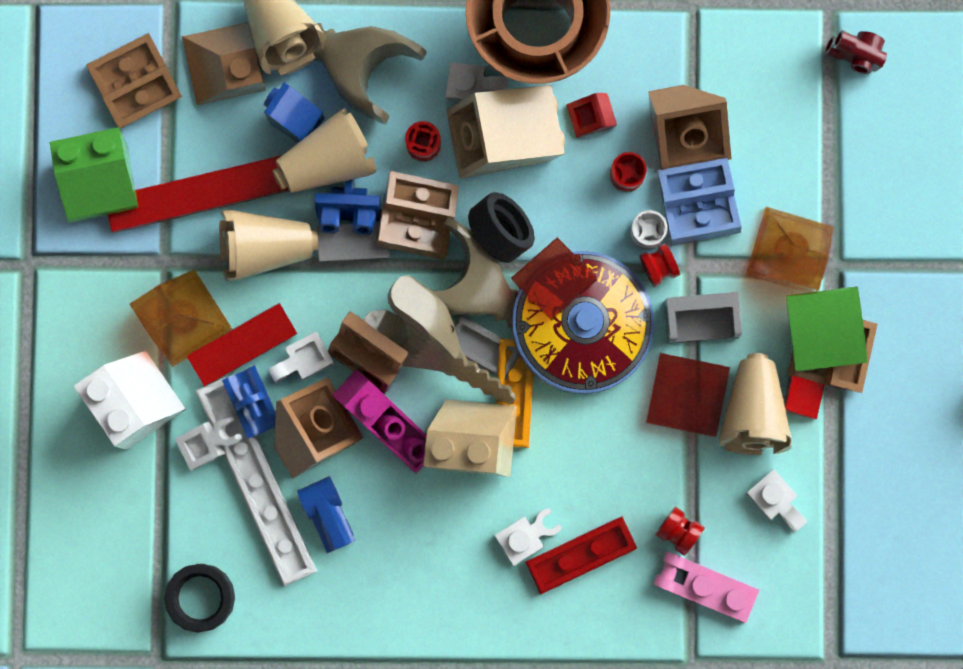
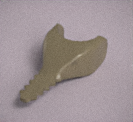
[313,23,427,124]
[432,217,518,328]
[363,275,517,404]

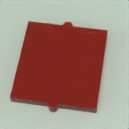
[511,237,598,321]

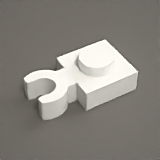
[175,417,242,471]
[494,508,562,566]

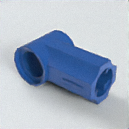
[297,476,356,553]

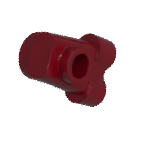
[825,30,887,74]

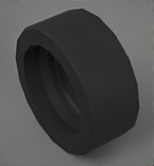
[468,192,535,263]
[164,563,235,633]

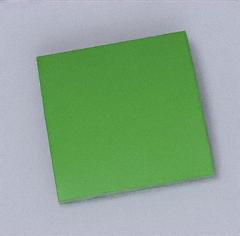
[786,286,868,371]

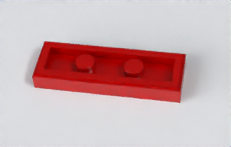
[187,302,297,387]
[525,516,638,595]

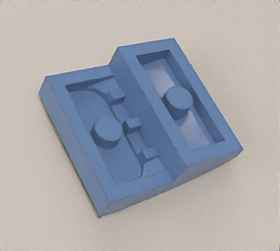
[658,158,742,245]

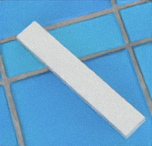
[196,376,317,586]

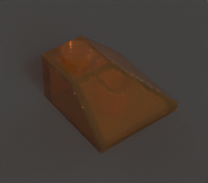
[745,207,834,293]
[129,269,233,367]

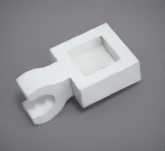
[445,62,509,101]
[268,331,334,384]
[746,469,807,532]

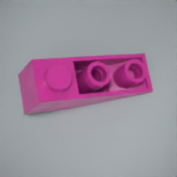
[332,369,427,473]

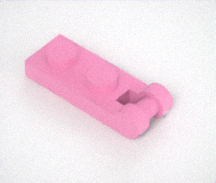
[653,551,759,623]

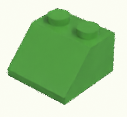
[49,127,138,223]

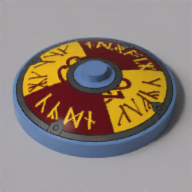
[511,251,654,394]

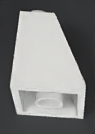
[74,351,186,450]

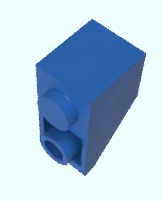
[263,82,325,143]

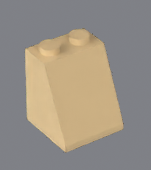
[447,85,565,178]
[424,399,517,477]

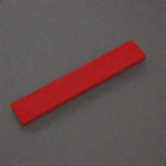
[108,155,289,233]

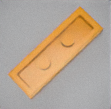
[496,339,533,448]

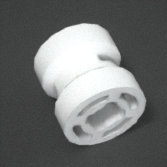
[630,210,668,250]

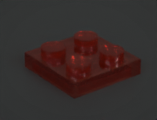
[645,353,730,438]

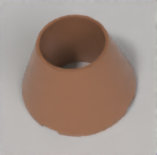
[465,0,611,84]

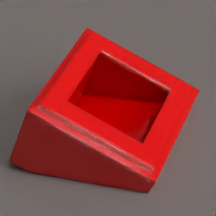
[566,93,617,138]
[784,375,825,419]

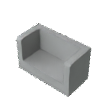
[664,292,742,343]

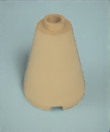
[243,0,326,75]
[272,108,376,193]
[219,210,318,281]
[719,353,792,455]

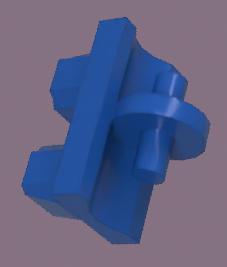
[314,179,381,235]
[222,365,276,439]

